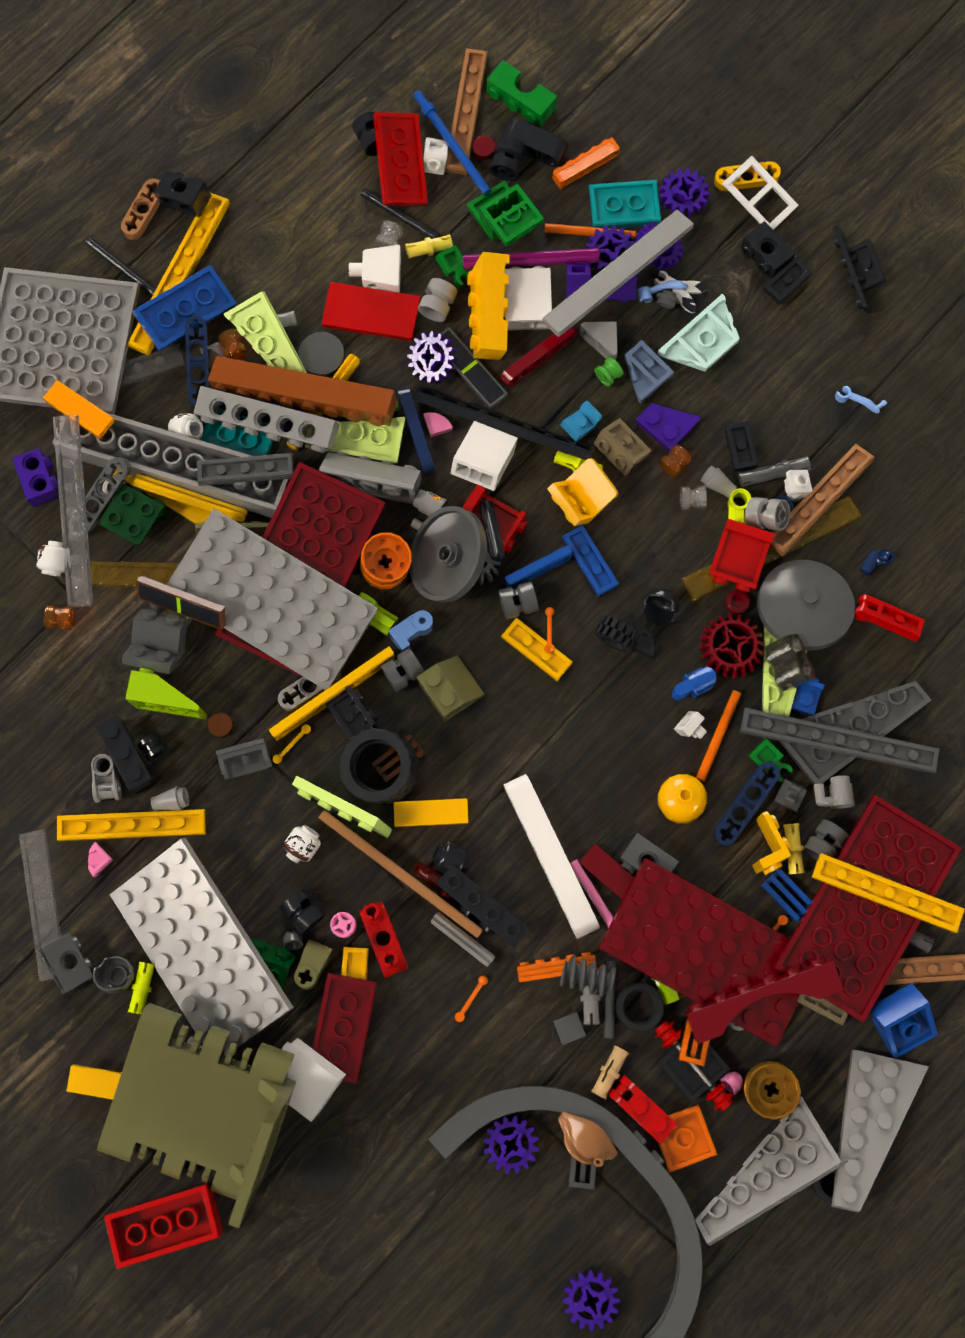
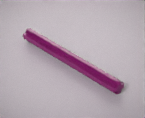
[463,248,600,269]

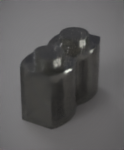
[765,634,815,691]

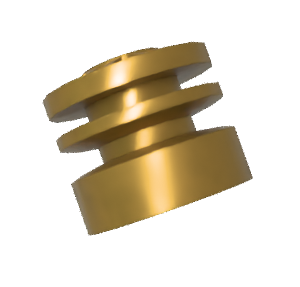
[743,1061,801,1120]

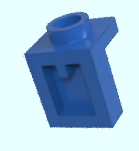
[791,676,825,716]

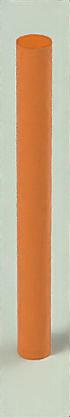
[544,223,636,240]
[696,690,741,782]

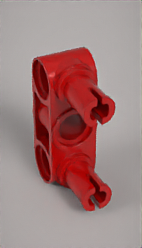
[359,901,409,978]

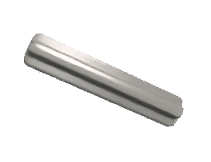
[431,912,495,967]

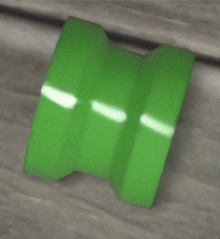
[594,357,624,387]

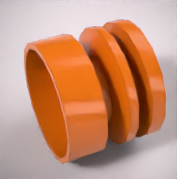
[360,533,412,590]

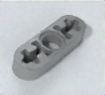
[278,672,342,711]

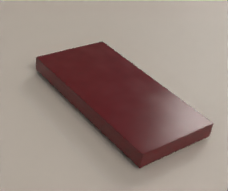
[312,972,378,1084]

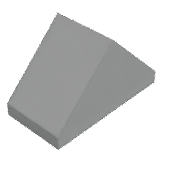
[579,322,617,360]

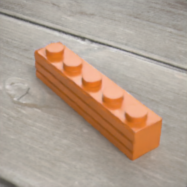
[553,137,620,189]
[517,952,597,983]

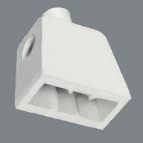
[349,245,401,293]

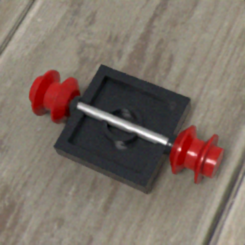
[654,1020,734,1111]

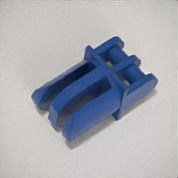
[672,667,716,700]

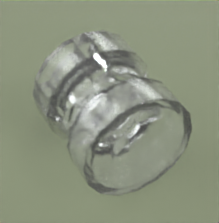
[375,221,404,248]
[680,486,707,510]

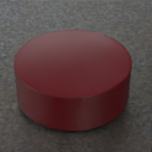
[473,136,495,160]
[725,590,750,615]

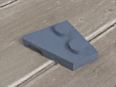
[624,340,674,404]

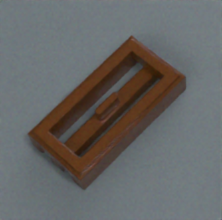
[371,734,425,783]

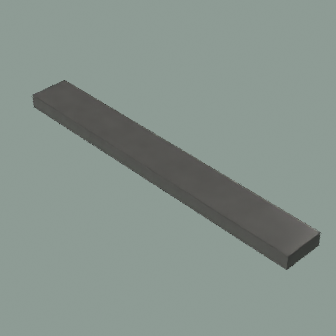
[740,708,940,774]

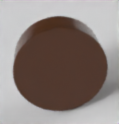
[208,713,234,738]

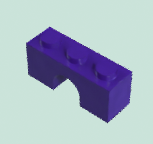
[566,264,637,302]

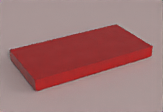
[373,112,428,206]
[322,282,421,341]

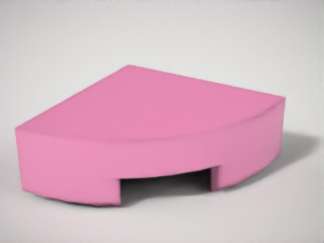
[423,413,453,437]
[88,842,113,878]

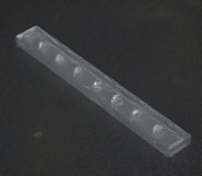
[53,415,94,608]

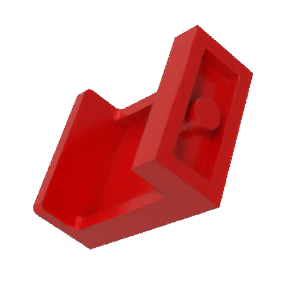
[463,484,528,554]
[708,519,775,593]

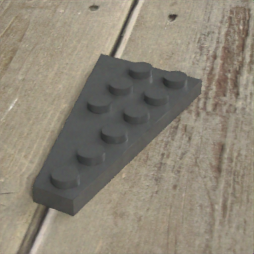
[779,681,931,785]

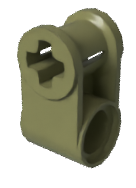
[294,939,333,990]

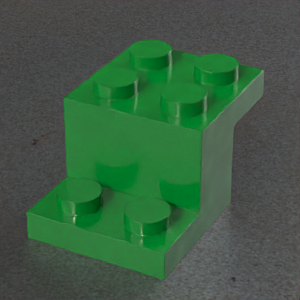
[467,180,544,247]

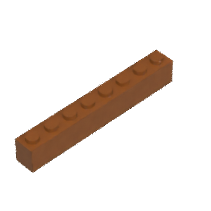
[208,356,398,426]

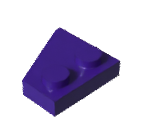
[635,403,701,452]

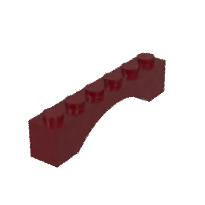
[684,956,844,1044]

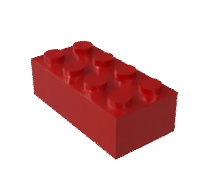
[104,1182,224,1269]

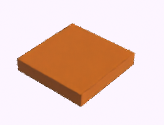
[657,1104,717,1173]

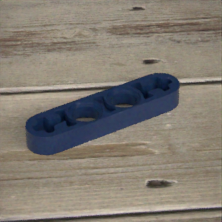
[185,316,209,408]
[397,387,435,474]
[714,762,780,845]

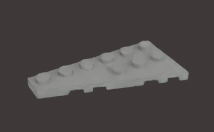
[831,1050,929,1212]
[695,1096,843,1246]

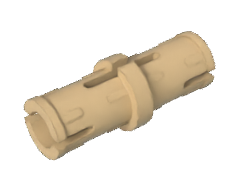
[591,1045,629,1100]

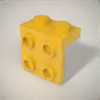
[547,458,618,526]
[752,811,791,875]

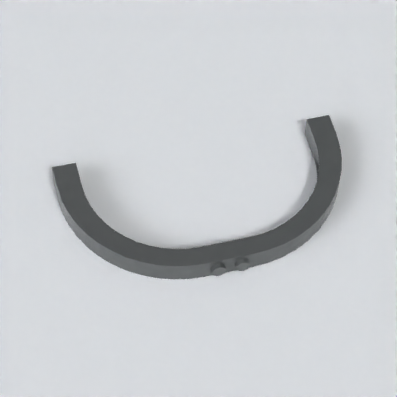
[428,1086,702,1338]

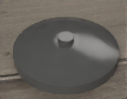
[409,506,487,603]
[757,560,855,651]

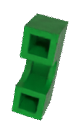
[487,60,557,128]

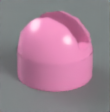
[721,1072,743,1095]

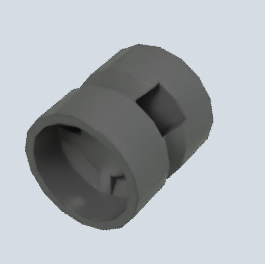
[498,581,539,620]
[380,648,424,692]
[803,819,849,860]

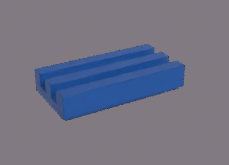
[761,868,811,922]

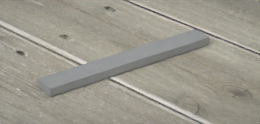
[542,209,694,337]

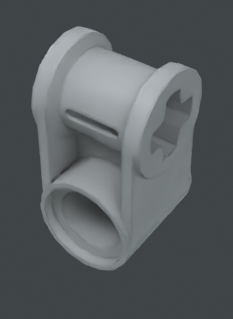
[91,754,122,803]

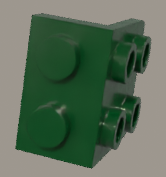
[100,484,169,546]
[250,938,297,991]

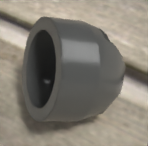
[283,929,303,951]

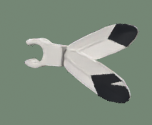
[654,271,708,313]

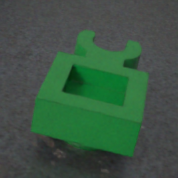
[435,245,468,289]
[748,738,793,782]

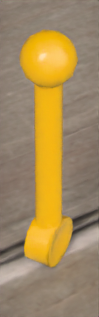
[273,724,311,764]

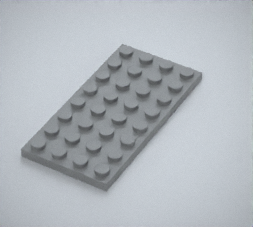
[167,509,379,690]
[110,838,294,1056]

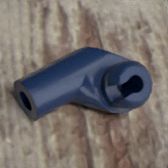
[860,549,895,576]

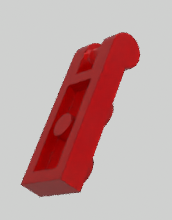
[854,595,925,642]
[608,1075,678,1145]

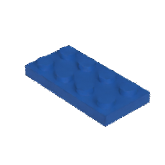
[133,265,237,352]

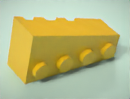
[467,252,510,360]

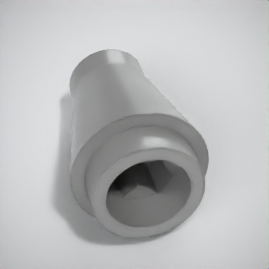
[700,465,737,498]
[151,786,190,811]

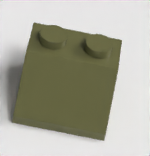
[417,655,485,722]

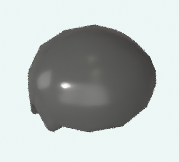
[93,956,135,995]

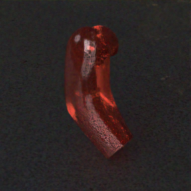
[413,862,451,898]

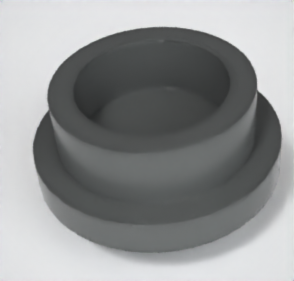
[656,290,679,309]

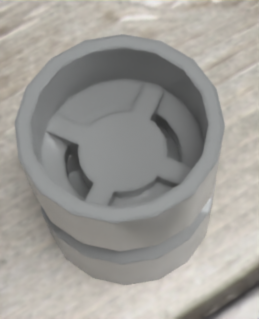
[418,278,458,322]
[745,497,790,531]

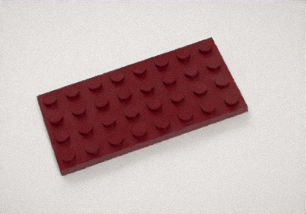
[215,462,386,677]
[773,795,962,1023]
[598,858,800,1047]

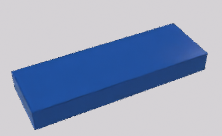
[562,525,619,598]
[505,545,572,589]

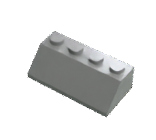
[319,451,422,504]

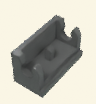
[216,738,273,780]

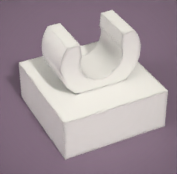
[674,711,707,739]

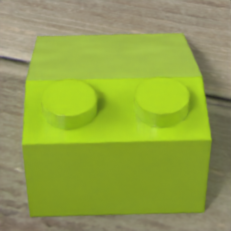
[125,668,208,720]

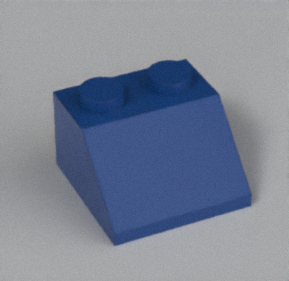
[870,983,938,1059]

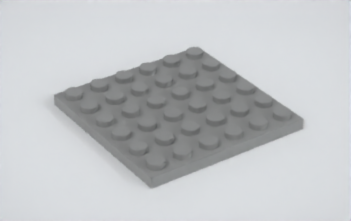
[0,267,140,415]

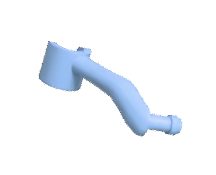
[637,280,688,303]
[835,386,887,414]

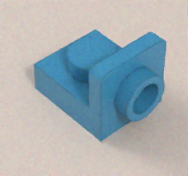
[560,401,602,442]

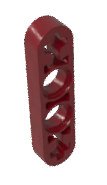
[500,327,577,387]

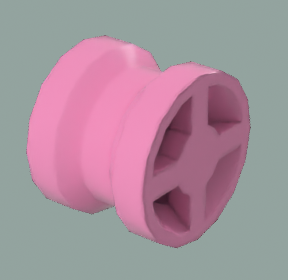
[330,912,357,938]

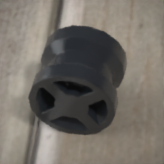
[137,732,168,762]

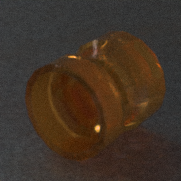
[218,329,247,360]
[659,444,692,478]
[44,604,75,630]

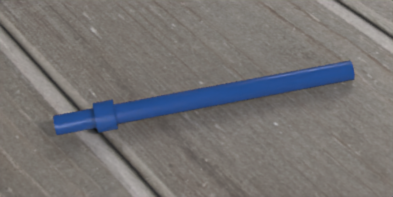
[413,90,492,196]

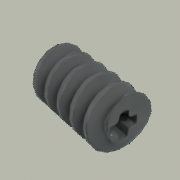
[560,956,616,997]

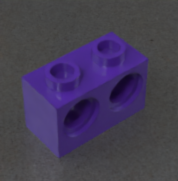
[12,448,61,507]

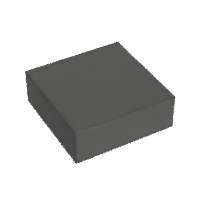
[553,1012,586,1045]

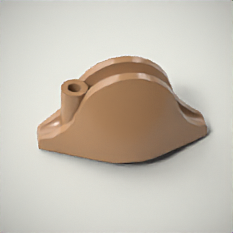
[558,1112,618,1167]

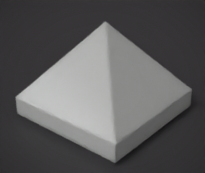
[200,341,228,369]

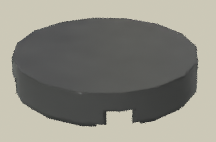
[298,332,345,377]

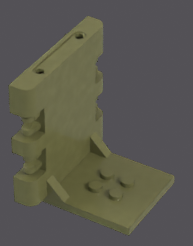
[97,1003,296,1228]

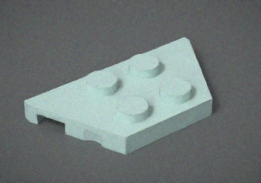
[658,294,740,372]

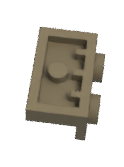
[594,418,651,476]

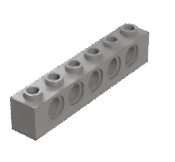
[193,386,340,453]

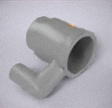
[411,489,448,530]
[814,776,855,809]

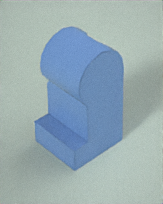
[388,610,433,652]

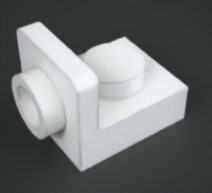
[423,137,448,175]
[784,470,813,502]

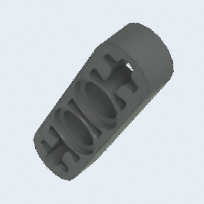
[69,457,131,536]

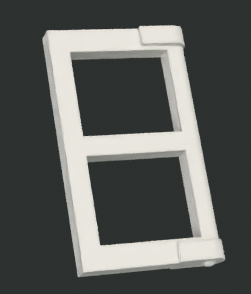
[722,156,798,230]

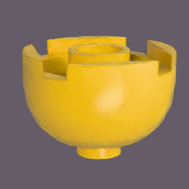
[658,774,707,824]

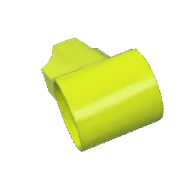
[727,488,751,524]

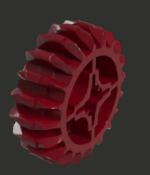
[699,614,765,679]

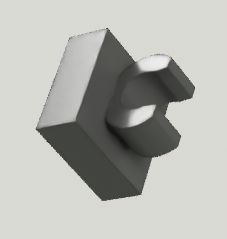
[773,779,807,813]

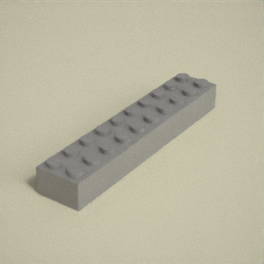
[52,412,290,518]

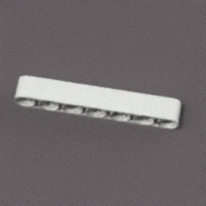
[503,774,600,939]

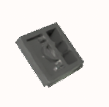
[122,602,193,674]

